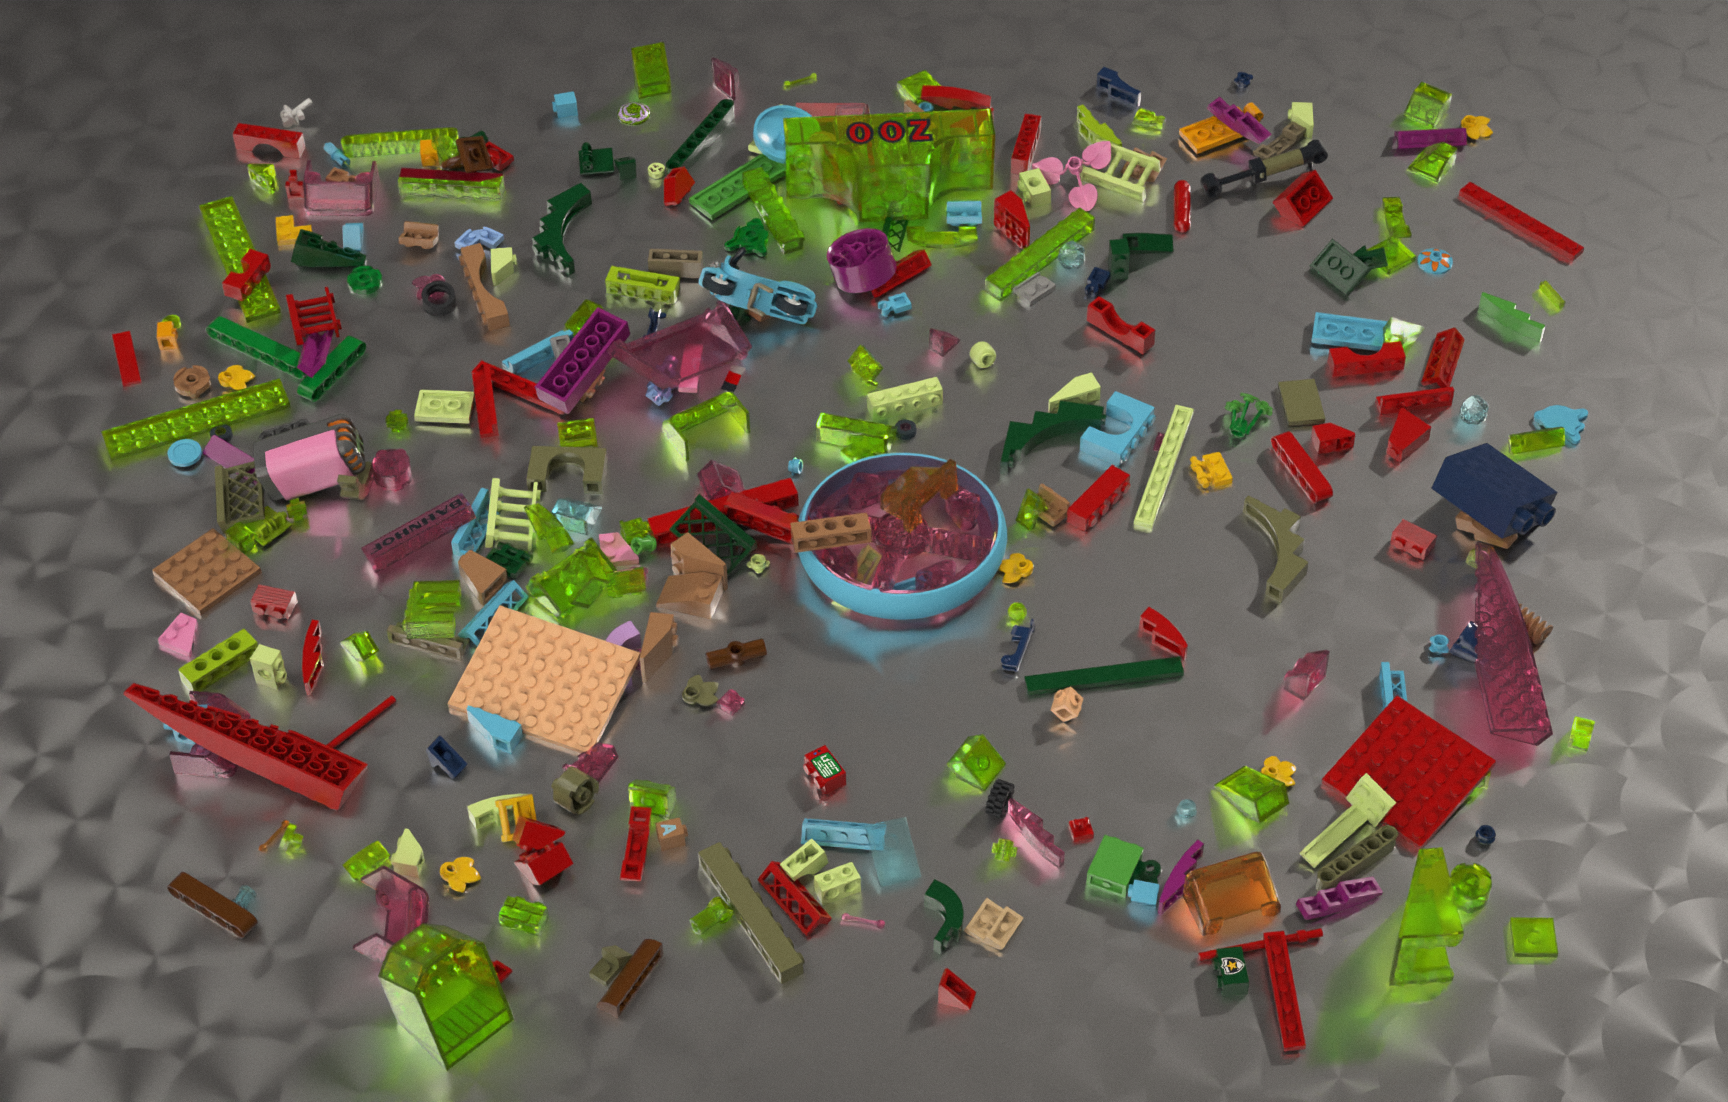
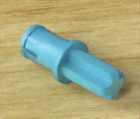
[324,142,351,168]

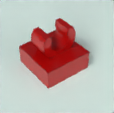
[1068,817,1094,842]

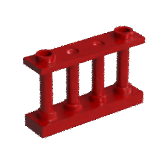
[286,287,342,346]

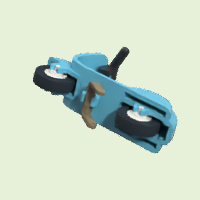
[698,247,817,324]

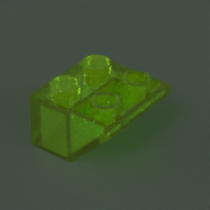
[1403,82,1452,128]

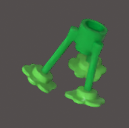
[1225,393,1273,437]

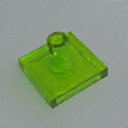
[1367,236,1416,275]

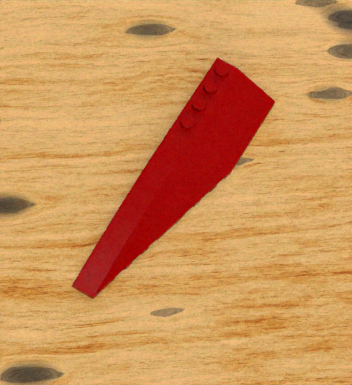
[123,683,368,811]

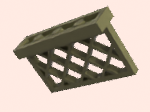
[215,461,265,534]

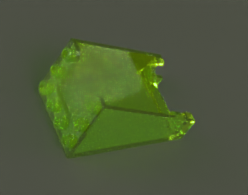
[1388,847,1464,986]

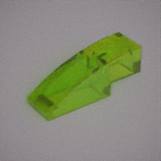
[523,504,574,554]

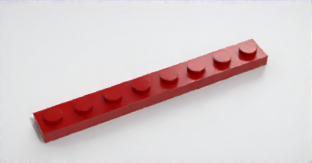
[1459,182,1584,261]

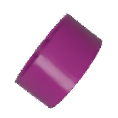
[826,228,897,293]

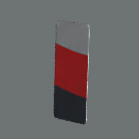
[721,365,745,392]

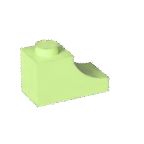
[780,838,829,881]

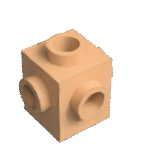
[1050,686,1084,722]

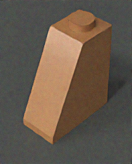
[458,550,508,606]

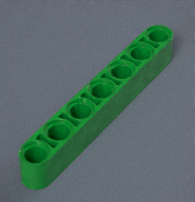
[206,316,307,379]

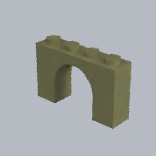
[526,446,608,494]

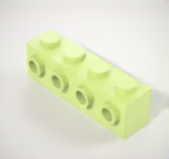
[867,377,943,422]

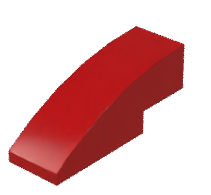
[112,331,142,387]
[1139,607,1188,660]

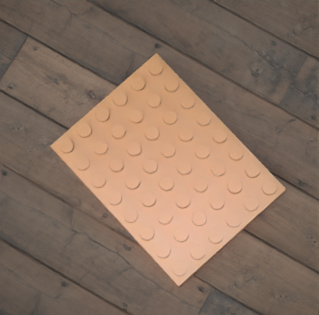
[447,605,641,757]

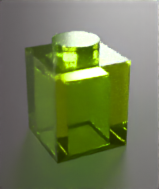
[225,521,257,554]

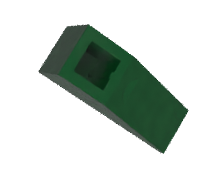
[1120,233,1174,255]

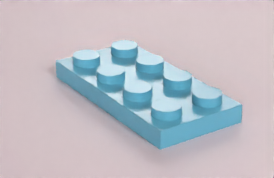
[1311,312,1388,351]

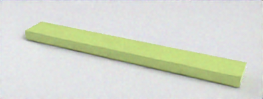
[1134,405,1194,529]

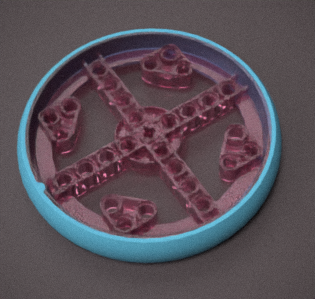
[798,453,1007,620]

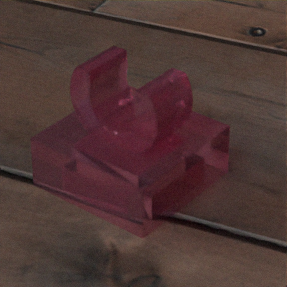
[717,689,745,716]

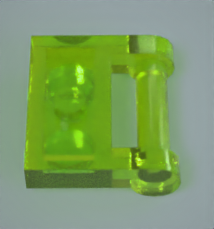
[557,418,598,448]

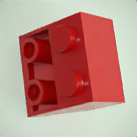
[514,841,574,885]

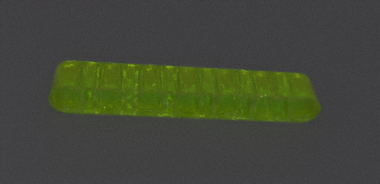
[341,127,459,158]

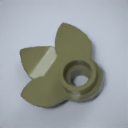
[682,674,719,706]

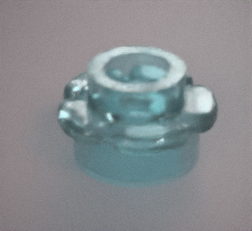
[1177,799,1197,818]

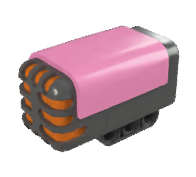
[253,414,366,502]

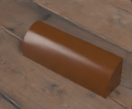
[596,939,664,1018]

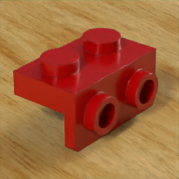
[485,141,514,171]

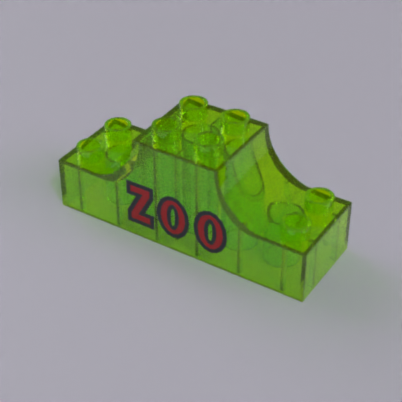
[783,109,995,222]

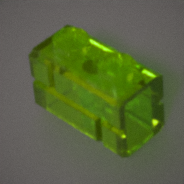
[499,896,549,936]

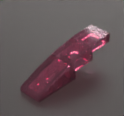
[1008,798,1065,869]

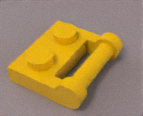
[495,794,536,842]

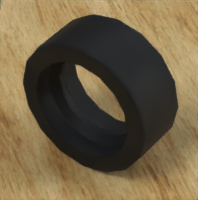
[421,280,456,316]

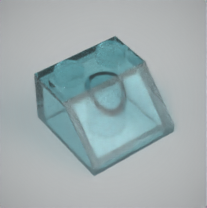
[551,497,602,536]

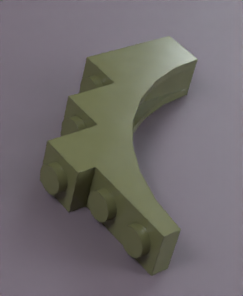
[1243,495,1308,603]

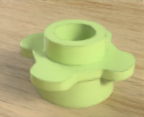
[747,554,770,573]

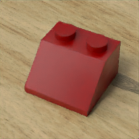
[512,816,565,852]

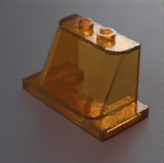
[880,459,958,533]

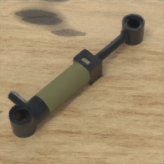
[1200,139,1328,197]

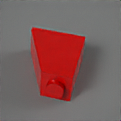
[1386,408,1432,463]

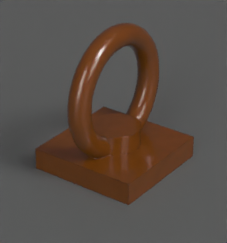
[440,136,493,173]

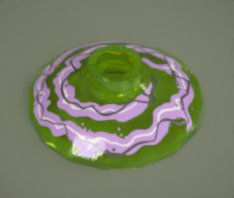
[617,102,651,126]

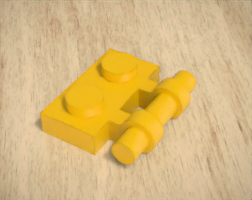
[1190,451,1233,488]

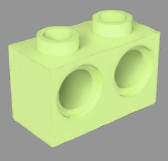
[814,862,861,906]

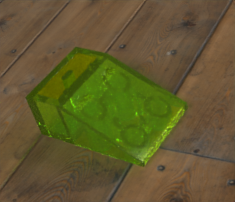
[631,42,672,99]

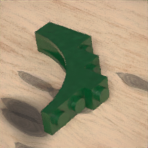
[532,183,592,276]

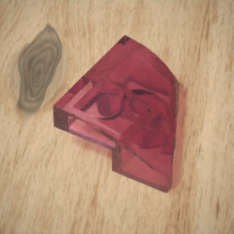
[562,743,619,783]

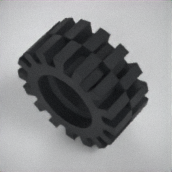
[985,779,1015,819]

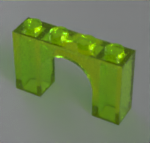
[402,580,462,639]

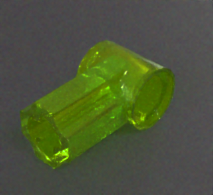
[689,896,734,935]

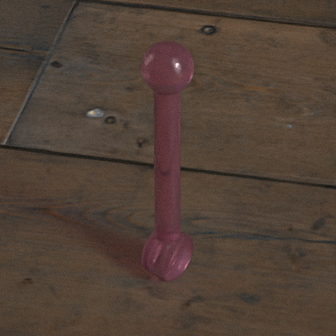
[842,913,885,929]

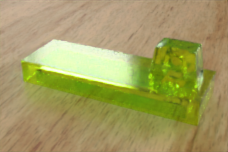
[1508,426,1565,455]

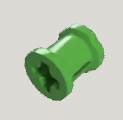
[631,535,657,554]

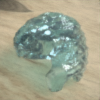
[1058,241,1085,270]
[1459,395,1489,425]

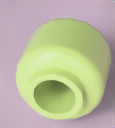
[970,341,996,368]

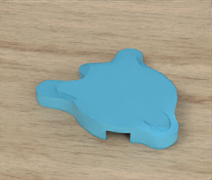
[1534,405,1588,444]

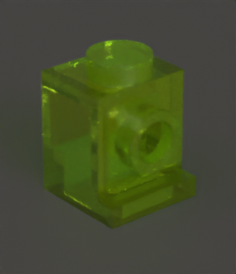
[619,517,650,546]

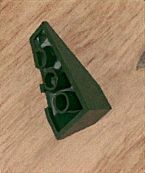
[291,229,366,267]

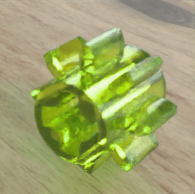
[385,409,408,432]
[286,498,307,522]
[991,838,1018,862]

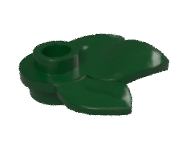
[1129,860,1162,885]

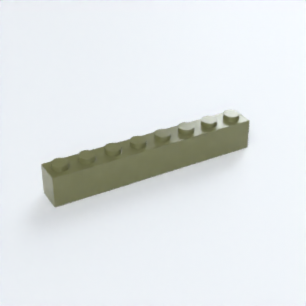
[698,842,805,984]

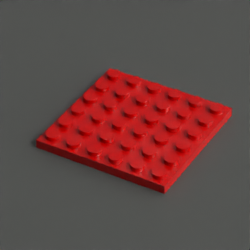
[1322,695,1496,850]

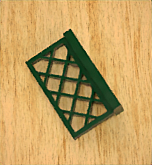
[669,494,757,577]

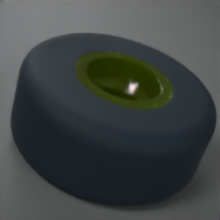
[210,424,233,442]

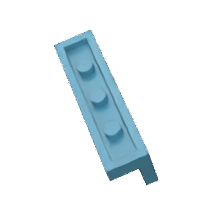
[502,329,574,375]
[451,488,504,556]
[458,580,529,647]
[1379,662,1407,710]
[801,818,887,851]

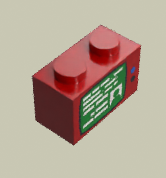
[803,745,846,795]

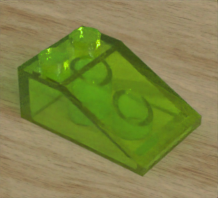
[1214,766,1290,823]

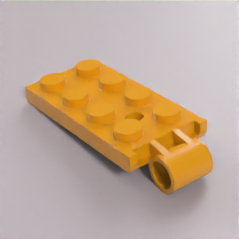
[1179,102,1264,154]

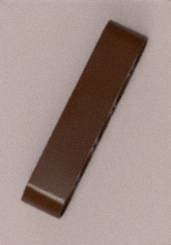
[167,872,258,938]

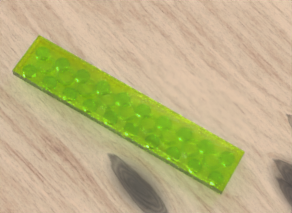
[199,196,281,323]
[101,378,291,461]

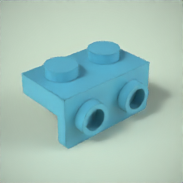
[946,200,982,226]

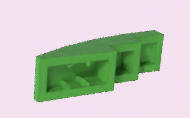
[1479,292,1545,342]

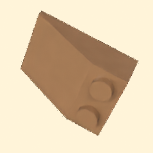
[670,532,728,591]
[656,572,723,619]
[640,612,679,683]

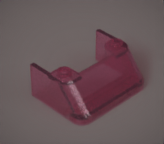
[304,160,380,217]
[169,691,251,778]
[353,865,429,963]

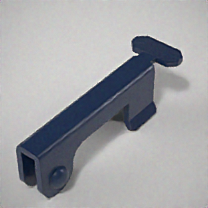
[641,308,667,353]
[1001,618,1036,672]

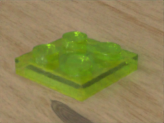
[897,70,941,105]

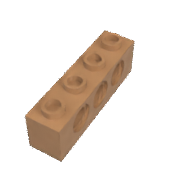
[790,512,871,553]

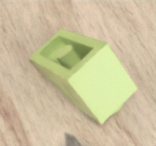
[1288,102,1314,138]
[491,247,517,286]

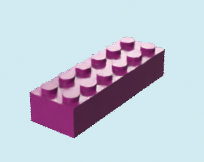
[535,307,630,414]

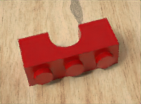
[222,249,271,301]

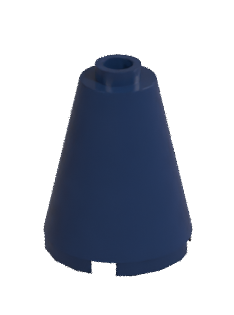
[1449,621,1506,671]

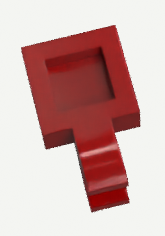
[285,170,306,199]

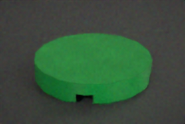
[347,266,383,295]

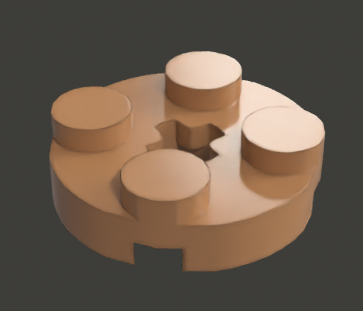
[173,365,211,399]

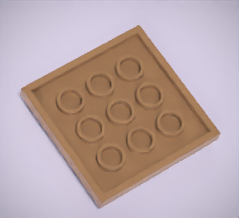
[152,528,262,615]

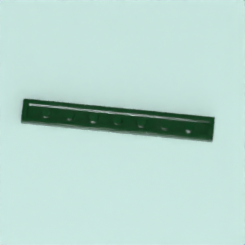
[1024,656,1184,696]

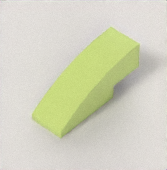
[467,794,535,829]

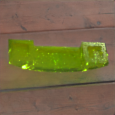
[1382,197,1412,238]
[906,226,978,249]

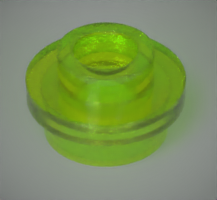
[1007,602,1027,621]

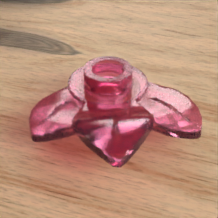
[412,274,445,301]

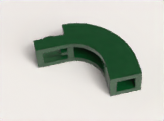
[924,879,964,954]

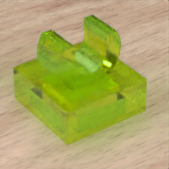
[278,823,304,852]

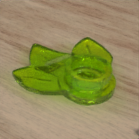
[431,134,459,161]

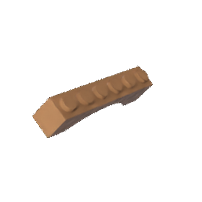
[459,243,510,331]

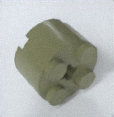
[551,766,599,815]

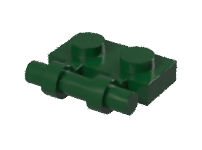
[485,542,533,579]

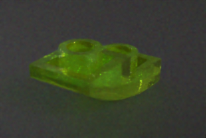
[840,441,877,463]
[342,840,391,881]

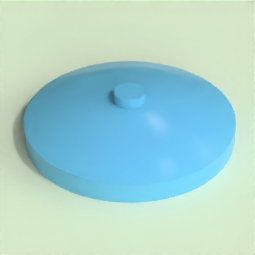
[753,105,821,164]

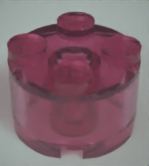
[372,449,413,492]

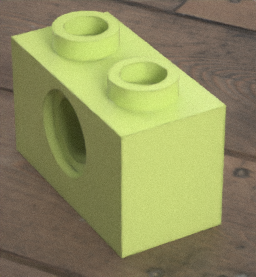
[1017,168,1051,208]
[250,644,287,690]

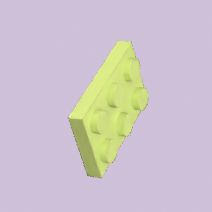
[414,390,475,424]

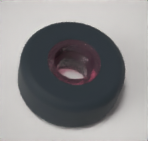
[894,419,917,440]

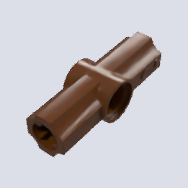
[705,638,767,670]

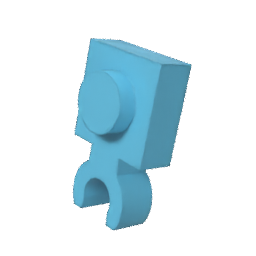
[878,292,912,315]

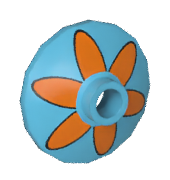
[1418,248,1453,274]

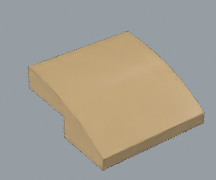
[964,897,1023,950]

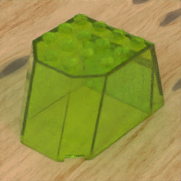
[378,923,514,1071]

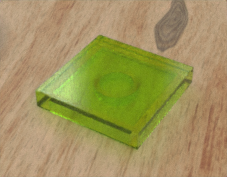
[1510,917,1558,958]

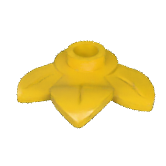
[1461,115,1493,140]
[218,365,255,390]
[998,553,1034,583]
[1260,756,1296,787]
[439,857,481,893]

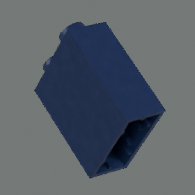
[1431,443,1558,539]

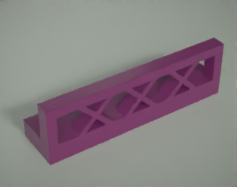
[1394,128,1467,149]
[297,329,334,378]

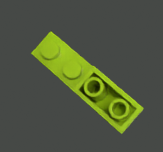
[1077,105,1122,147]

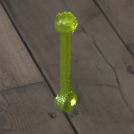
[784,73,817,88]

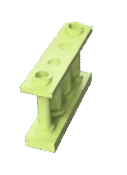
[1080,138,1161,202]
[485,478,541,552]

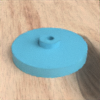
[167,439,202,467]

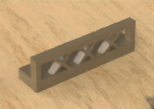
[387,622,470,661]

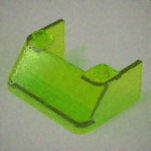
[662,392,750,462]

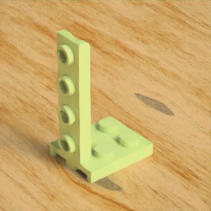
[1300,773,1396,868]

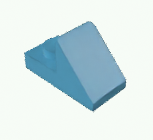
[342,223,364,252]

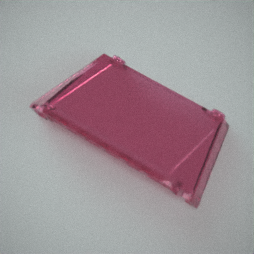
[607,300,752,390]

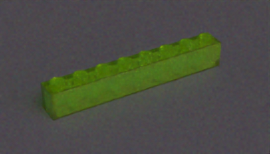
[985,207,1095,302]

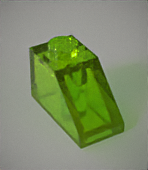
[340,631,380,663]

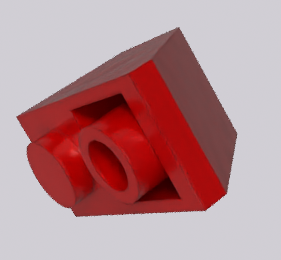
[664,166,696,206]
[1311,423,1355,454]

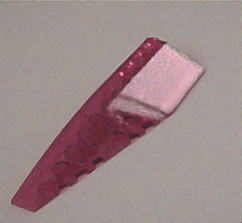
[1475,542,1553,746]

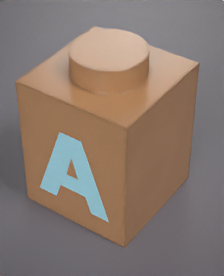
[656,817,688,851]

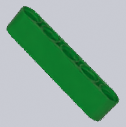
[297,335,367,402]

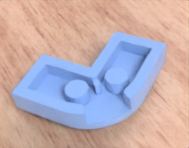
[455,227,504,249]

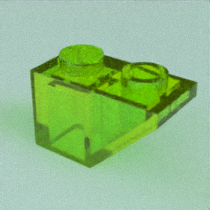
[1383,317,1424,347]

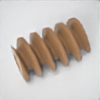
[1508,604,1553,644]

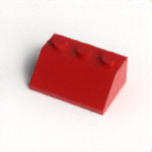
[1273,170,1333,227]

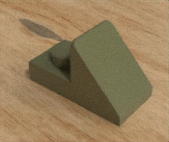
[589,945,632,987]

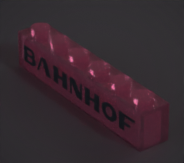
[361,493,476,574]

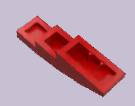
[920,85,991,111]
[302,619,324,695]

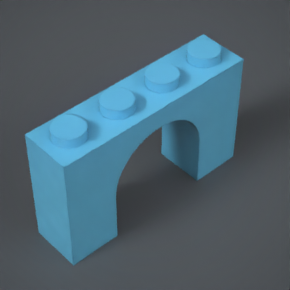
[1080,391,1156,467]

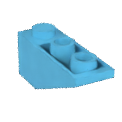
[466,705,523,754]

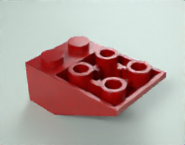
[994,190,1030,253]

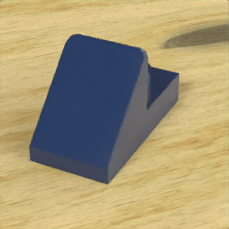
[426,735,467,779]

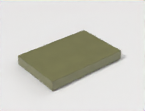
[1278,379,1326,426]

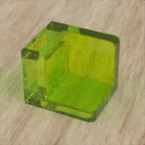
[1567,716,1595,751]

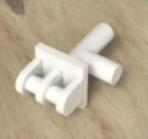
[280,98,313,128]

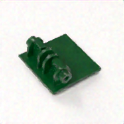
[578,142,614,175]

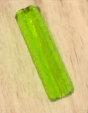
[1539,280,1566,309]

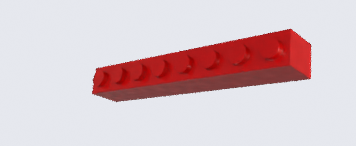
[647,477,799,547]

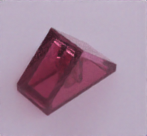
[929,328,961,357]

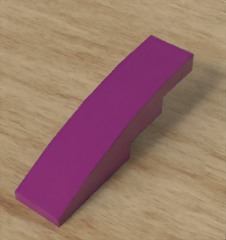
[1207,97,1272,144]
[1158,839,1204,915]
[1296,877,1383,920]

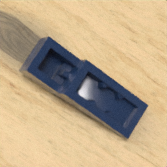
[1096,67,1141,108]

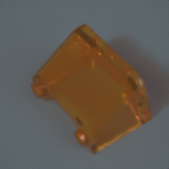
[1183,852,1281,936]

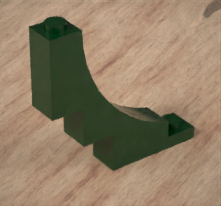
[1000,401,1107,475]

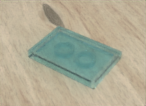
[865,817,921,887]

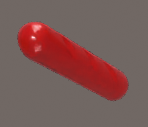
[1174,180,1191,233]

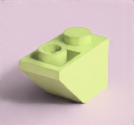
[391,828,425,878]

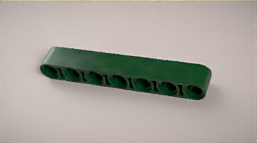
[666,99,735,175]

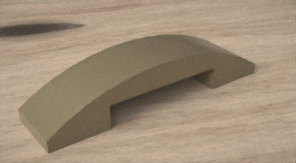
[1253,121,1307,160]

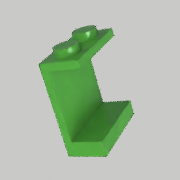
[1086,835,1144,898]

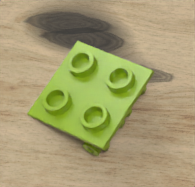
[239,505,292,546]

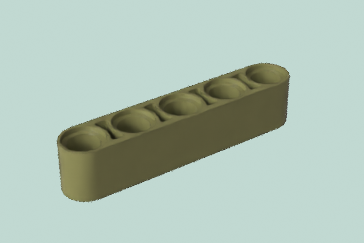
[1315,825,1398,891]

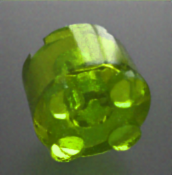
[1446,863,1492,914]

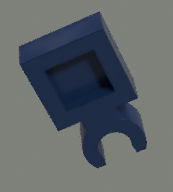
[1085,267,1111,297]

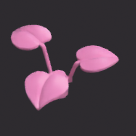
[1032,141,1111,212]

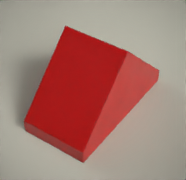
[938,968,976,1010]

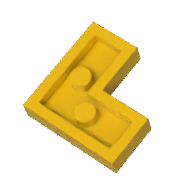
[276,215,312,246]

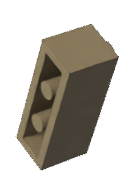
[648,249,704,278]

